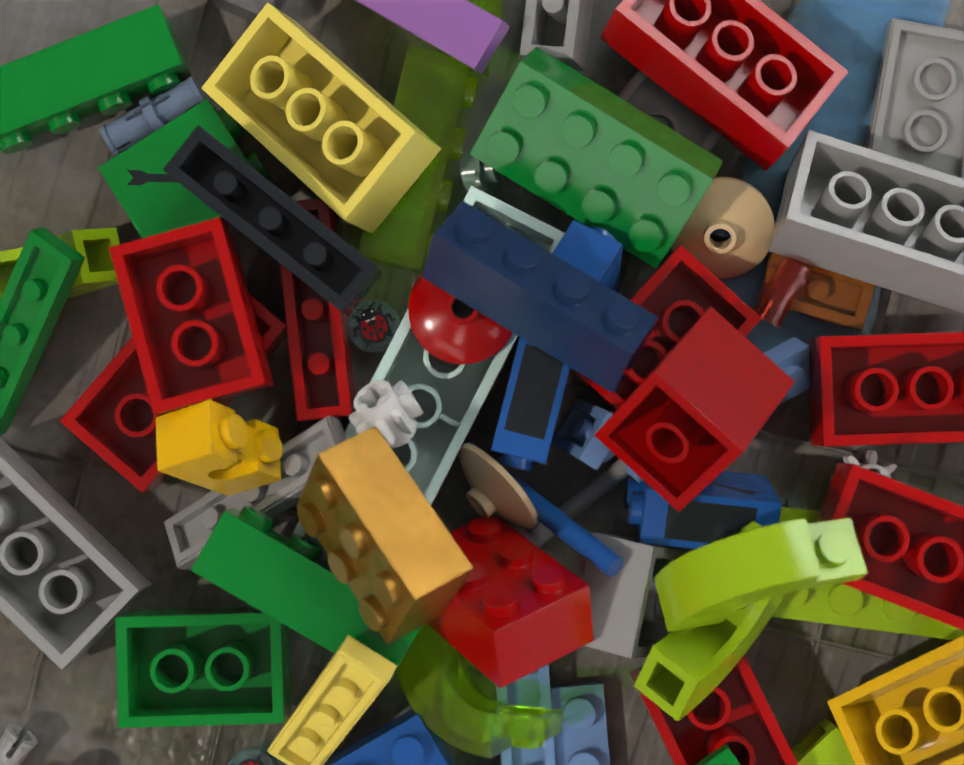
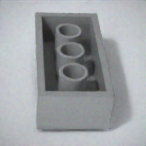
[768,130,964,313]
[0,437,152,670]

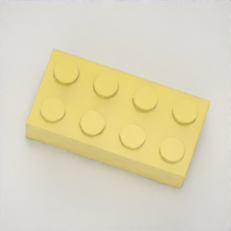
[201,2,442,234]

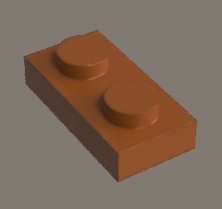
[756,252,875,331]

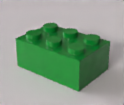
[115,606,292,728]

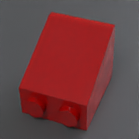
[594,307,795,512]

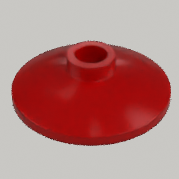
[408,272,513,365]

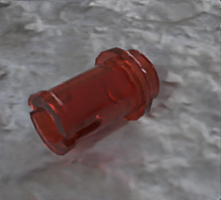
[751,256,811,329]

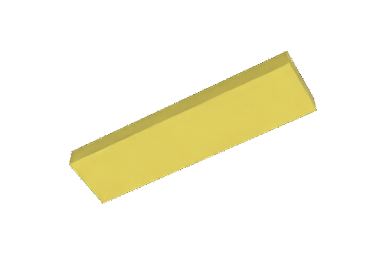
[267,635,397,765]

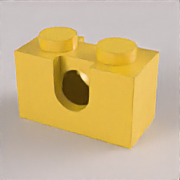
[156,399,282,496]

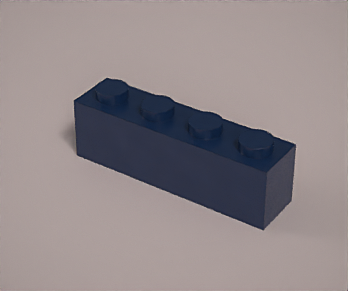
[422,201,658,393]

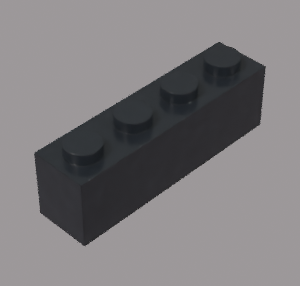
[162,125,383,317]

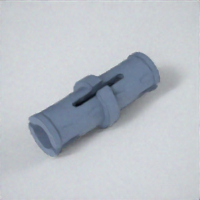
[99,76,206,156]

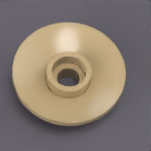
[671,177,775,279]
[458,443,539,530]

